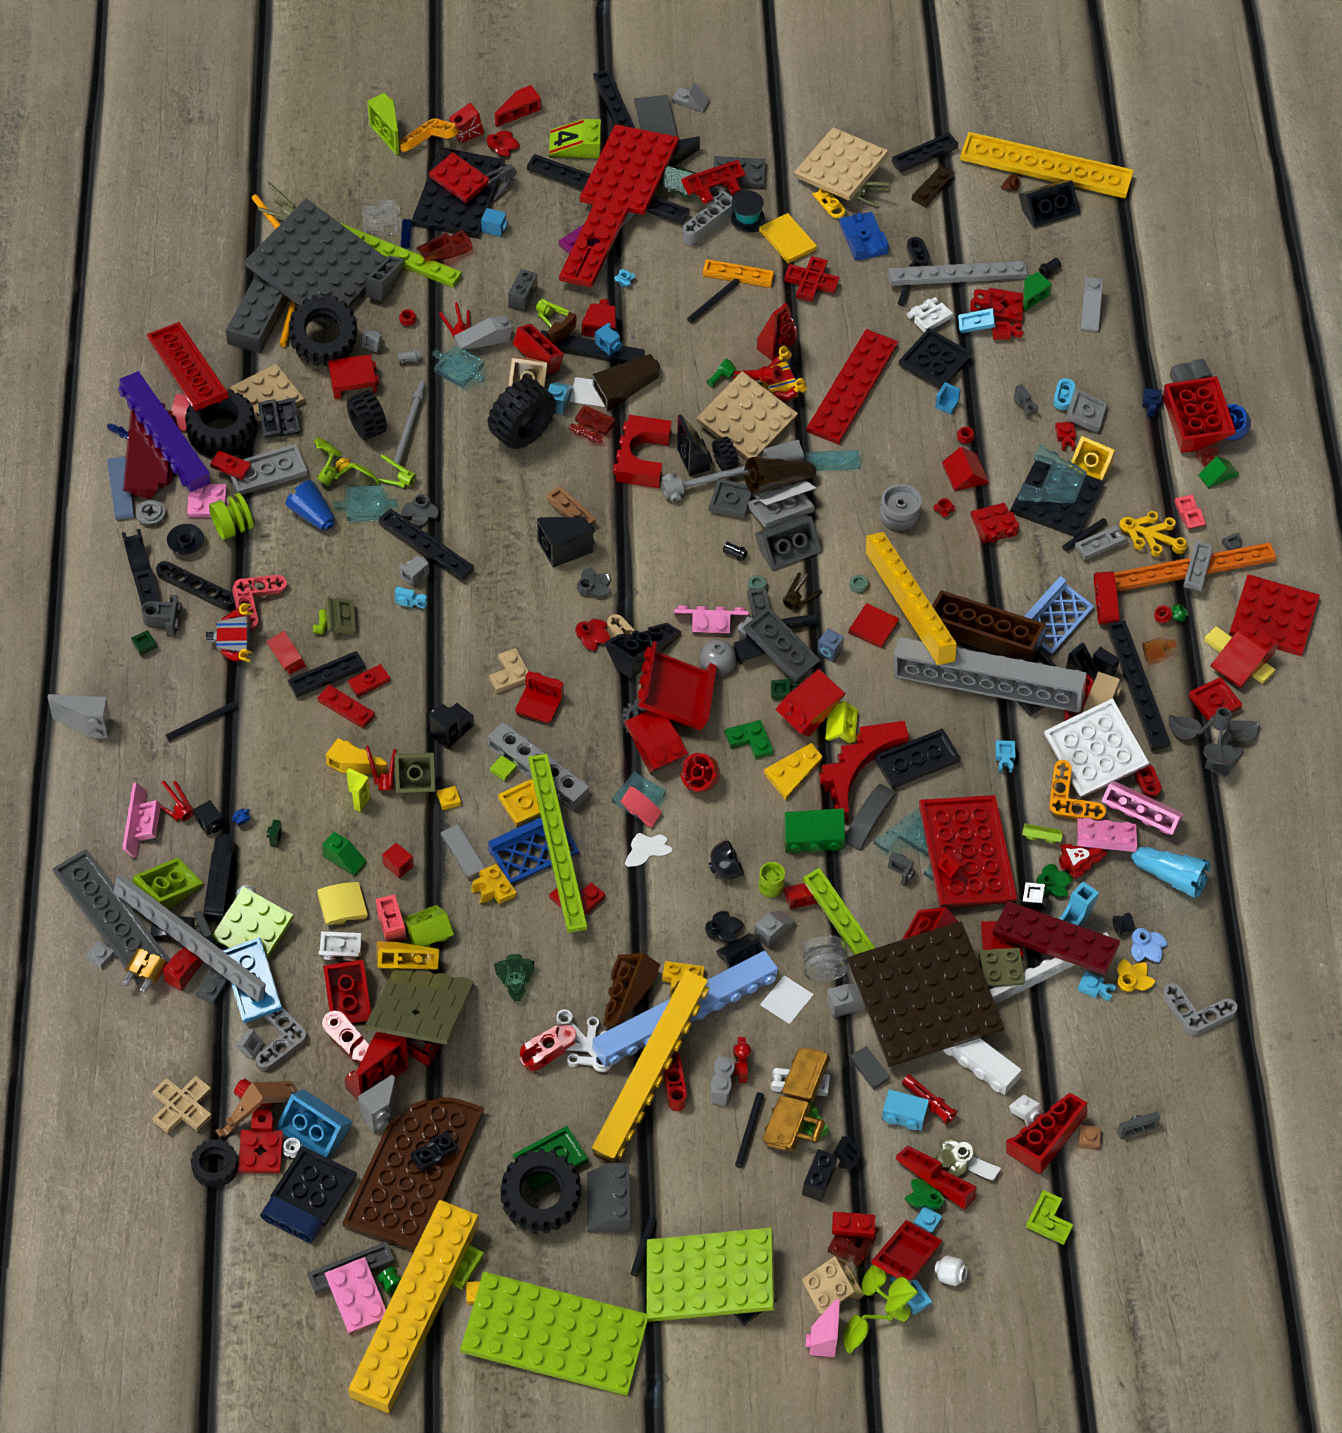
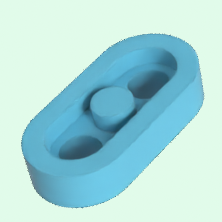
[1053,378,1075,410]

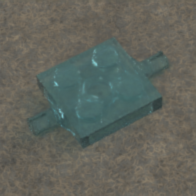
[432,345,486,388]
[334,485,397,521]

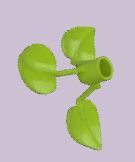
[313,436,380,486]
[843,1265,918,1354]

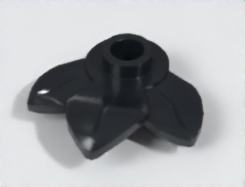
[705,911,744,943]

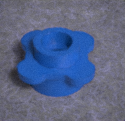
[232,808,251,826]

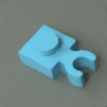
[394,586,428,609]
[995,740,1015,773]
[1077,971,1116,1001]

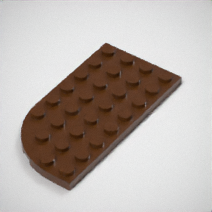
[342,1097,484,1251]

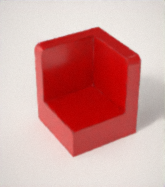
[382,843,414,879]

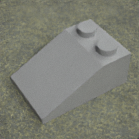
[48,694,111,738]

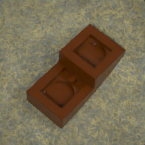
[547,312,576,344]

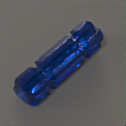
[400,219,412,249]

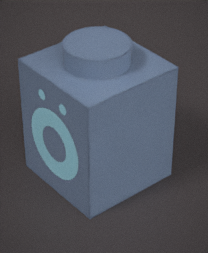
[817,628,844,662]

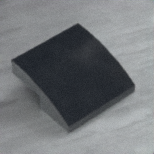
[258,398,301,437]

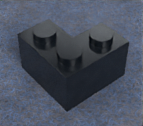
[429,703,474,750]

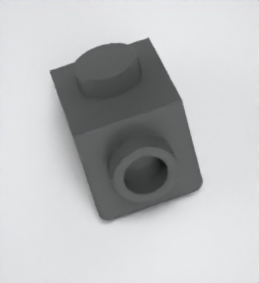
[888,852,915,886]

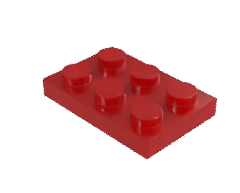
[429,152,490,203]

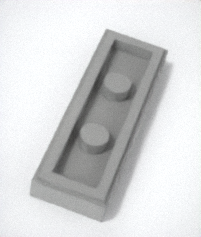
[1183,541,1214,592]
[441,824,485,880]

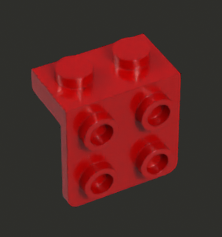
[515,671,564,724]

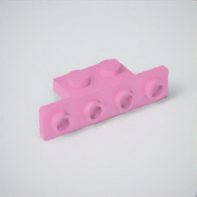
[674,606,749,634]
[123,782,161,858]

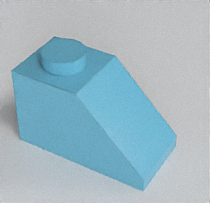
[548,382,573,415]

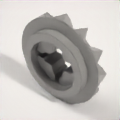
[135,500,165,526]

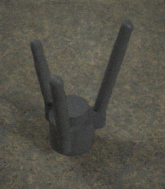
[485,164,517,201]

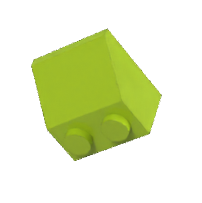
[402,905,454,947]

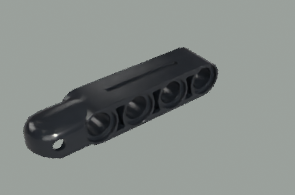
[203,834,235,922]

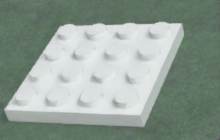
[1044,698,1149,799]

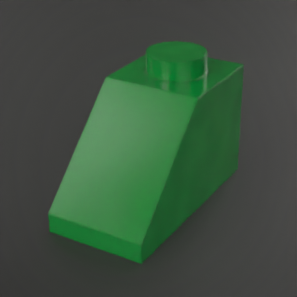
[1023,271,1052,312]
[322,831,367,877]

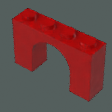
[613,414,672,488]

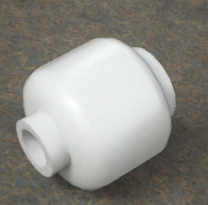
[935,1255,968,1286]

